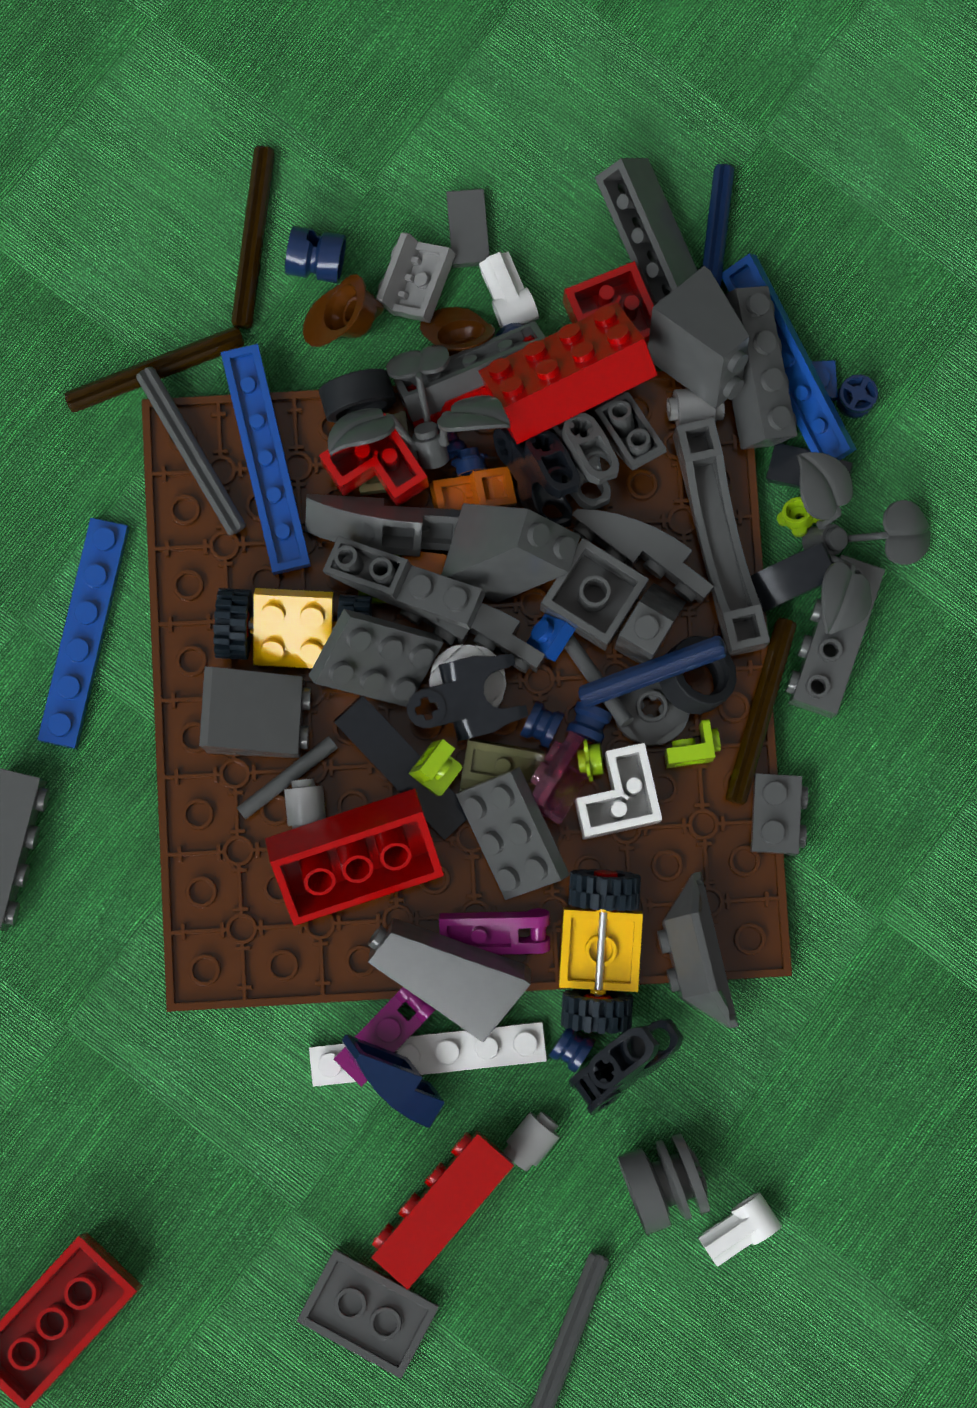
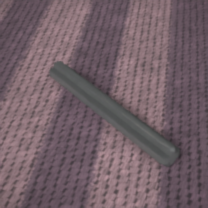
[136,366,246,535]
[531,1252,609,1408]

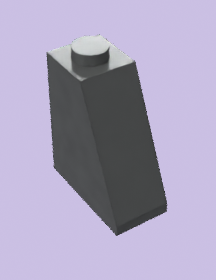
[614,583,687,664]

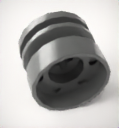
[617,1132,710,1235]

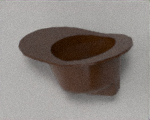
[303,274,384,347]
[420,307,495,356]

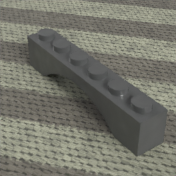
[673,417,770,656]

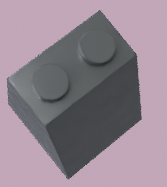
[648,266,750,409]
[441,503,580,603]
[199,666,312,758]

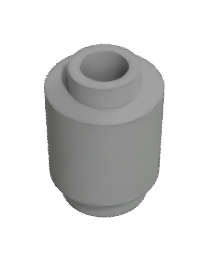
[666,388,725,426]
[284,779,326,829]
[503,1111,560,1172]

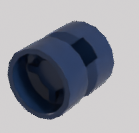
[285,226,347,284]

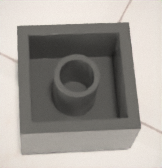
[540,538,649,651]

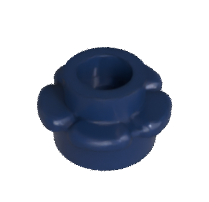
[451,447,489,477]

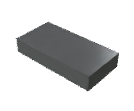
[446,189,489,268]

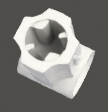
[479,251,539,328]
[698,1192,782,1267]

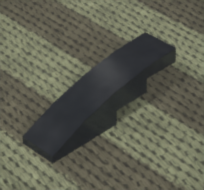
[333,695,467,840]

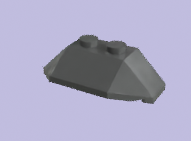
[657,871,739,1028]

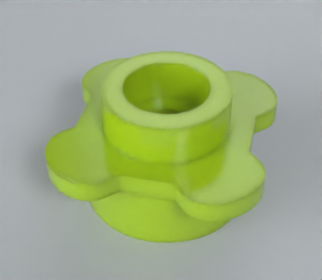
[777,497,819,537]
[577,739,604,782]

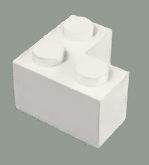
[575,743,662,840]

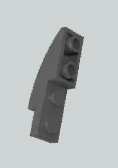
[586,392,667,470]
[305,494,461,557]
[571,509,714,604]
[323,536,486,629]
[399,603,545,673]

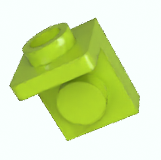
[664,719,721,769]
[408,739,462,796]

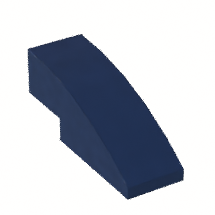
[342,1034,445,1128]

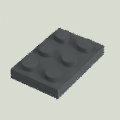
[308,609,444,707]
[456,767,570,900]
[297,1248,439,1378]

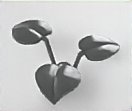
[328,345,510,469]
[797,452,931,634]

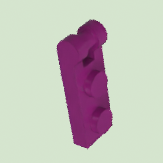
[439,908,551,955]
[333,987,436,1087]

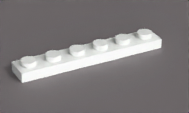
[309,1022,547,1087]

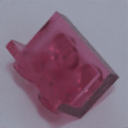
[530,731,589,824]

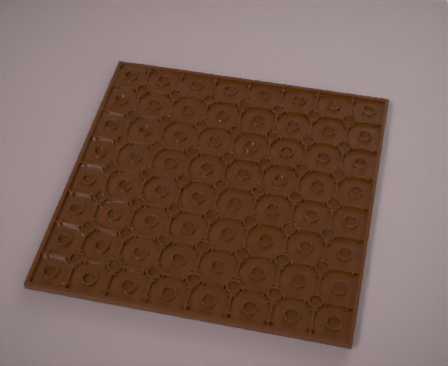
[142,371,792,1012]

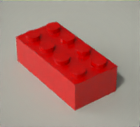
[478,303,658,444]
[265,789,444,926]
[371,1130,514,1290]
[0,1232,143,1408]

